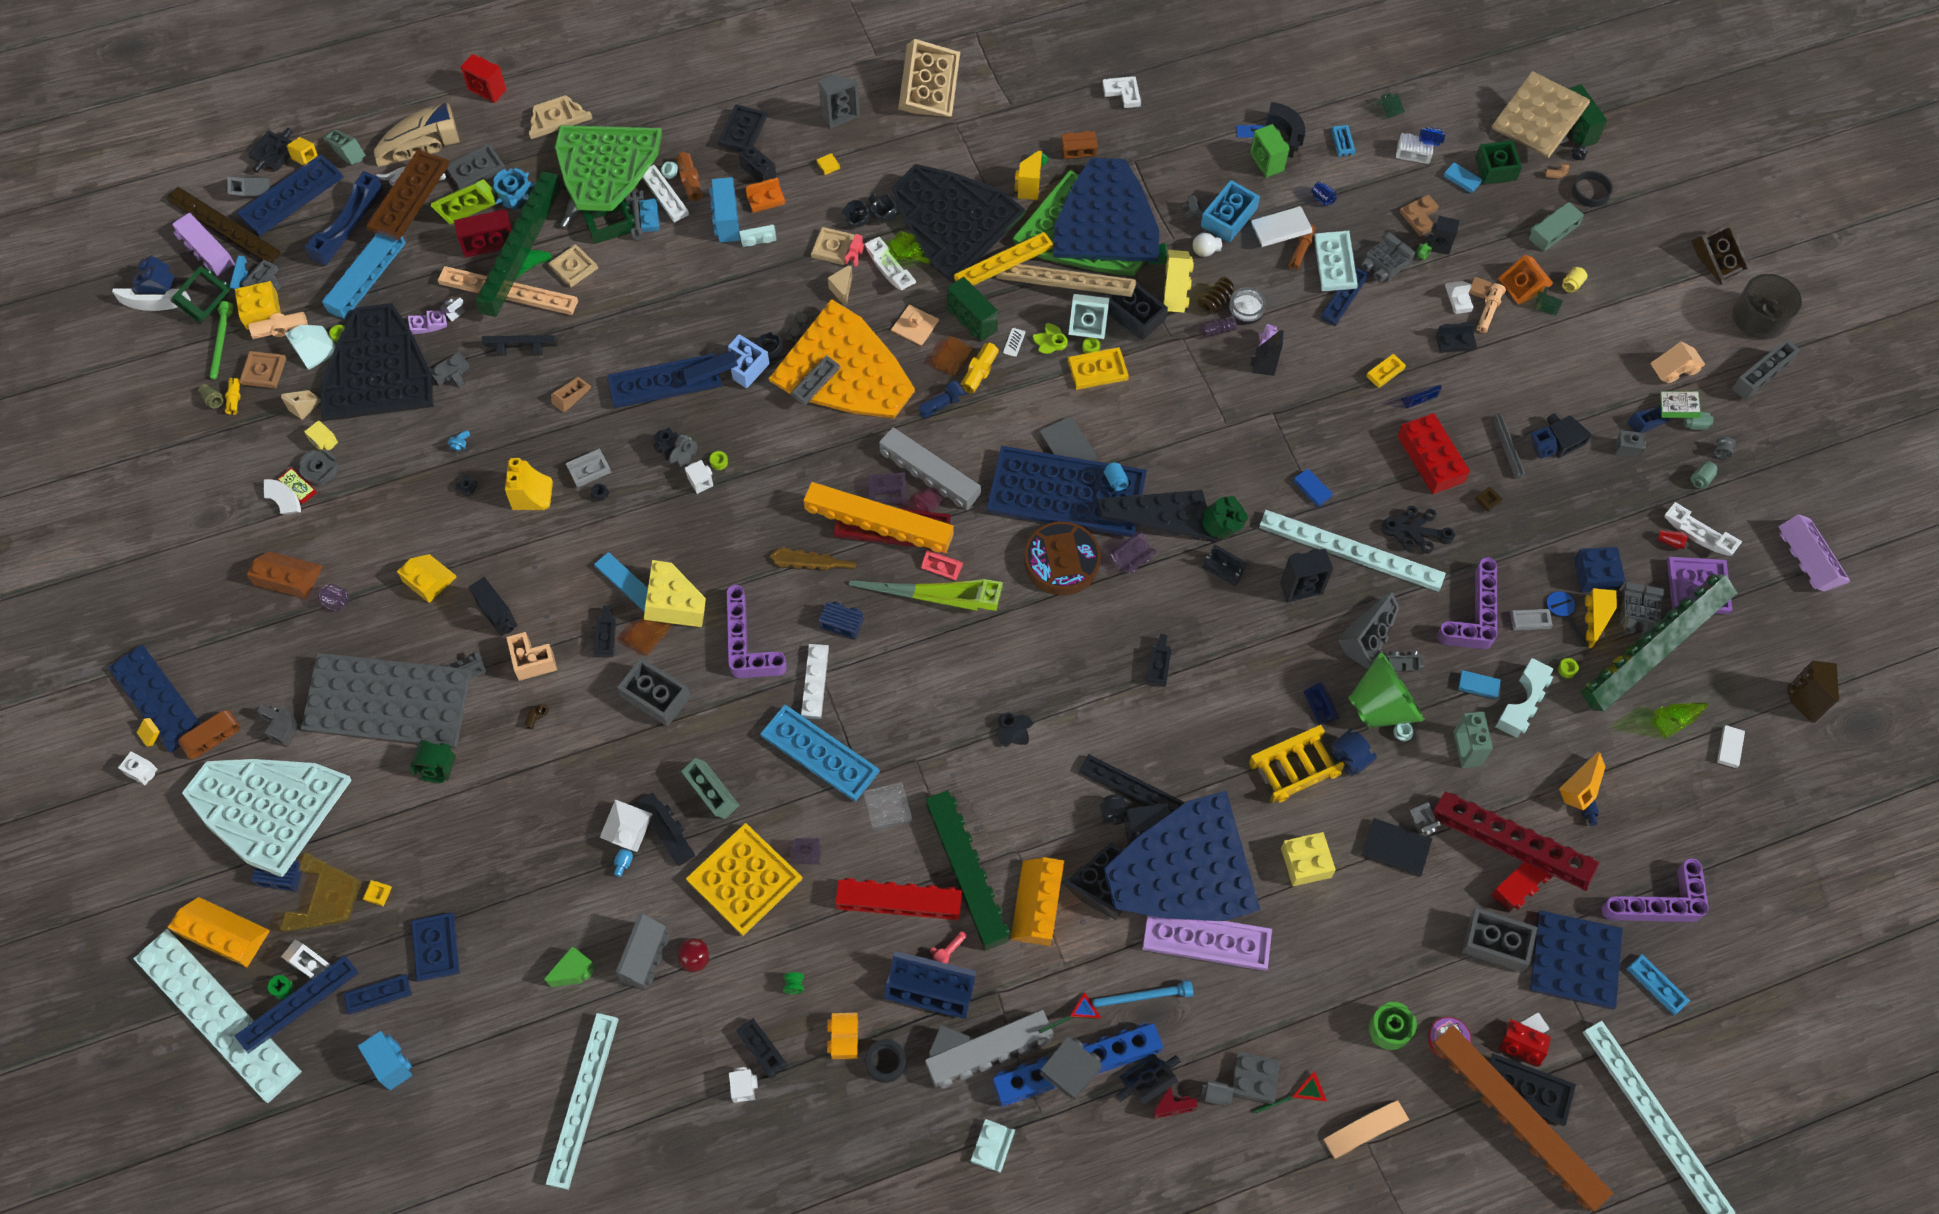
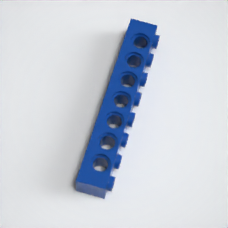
[993,1023,1164,1107]

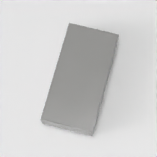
[1510,609,1553,631]

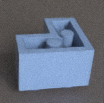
[728,334,769,388]

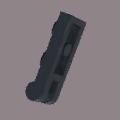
[736,1018,788,1079]

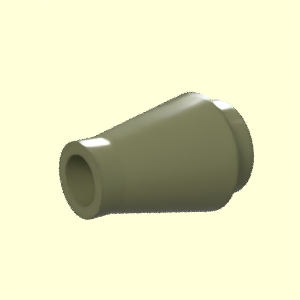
[199,384,223,408]

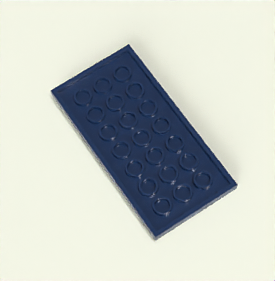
[987,446,1147,538]

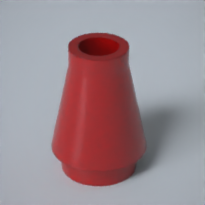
[1658,530,1688,550]

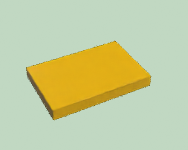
[1067,347,1129,390]

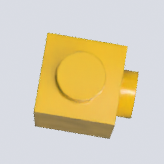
[287,137,318,165]

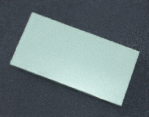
[1314,231,1358,291]

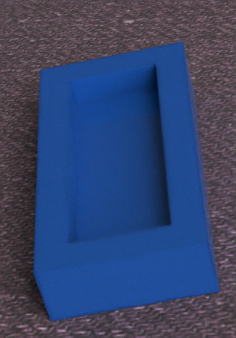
[1293,469,1333,507]

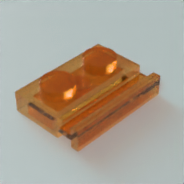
[932,336,972,376]
[624,616,671,656]

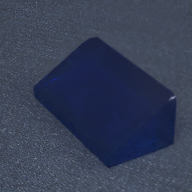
[1401,385,1442,409]
[1303,682,1340,725]

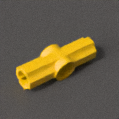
[960,342,999,394]

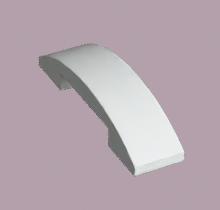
[864,237,916,290]
[112,289,191,311]
[1664,502,1742,556]

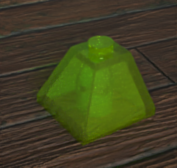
[887,231,931,265]
[1650,702,1709,740]

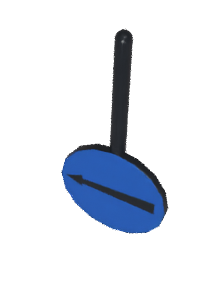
[1546,591,1587,646]

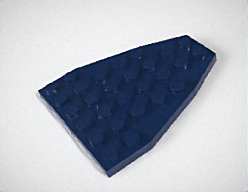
[1053,158,1159,262]
[1103,790,1260,921]

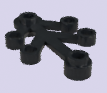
[1381,506,1455,554]

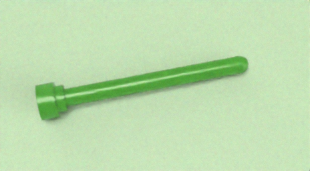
[210,301,234,380]

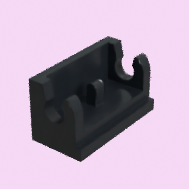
[1202,544,1247,586]

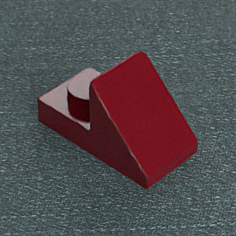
[1153,1087,1198,1119]

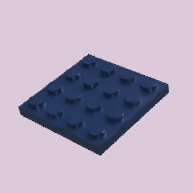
[1530,910,1623,1010]

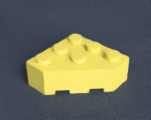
[1163,250,1193,313]
[644,560,706,627]

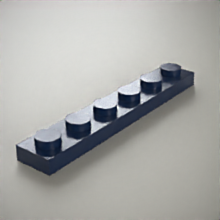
[234,955,359,1054]

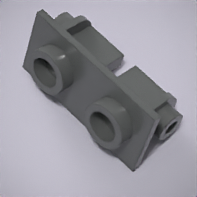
[1385,652,1425,671]

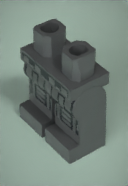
[1361,232,1415,282]
[1619,582,1664,635]

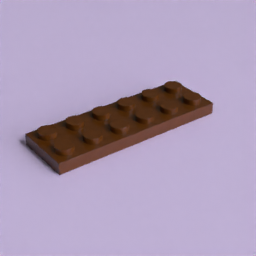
[367,150,449,241]

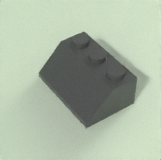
[818,74,860,129]
[616,913,670,990]

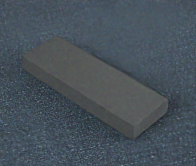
[791,355,841,406]

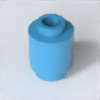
[1104,462,1129,491]

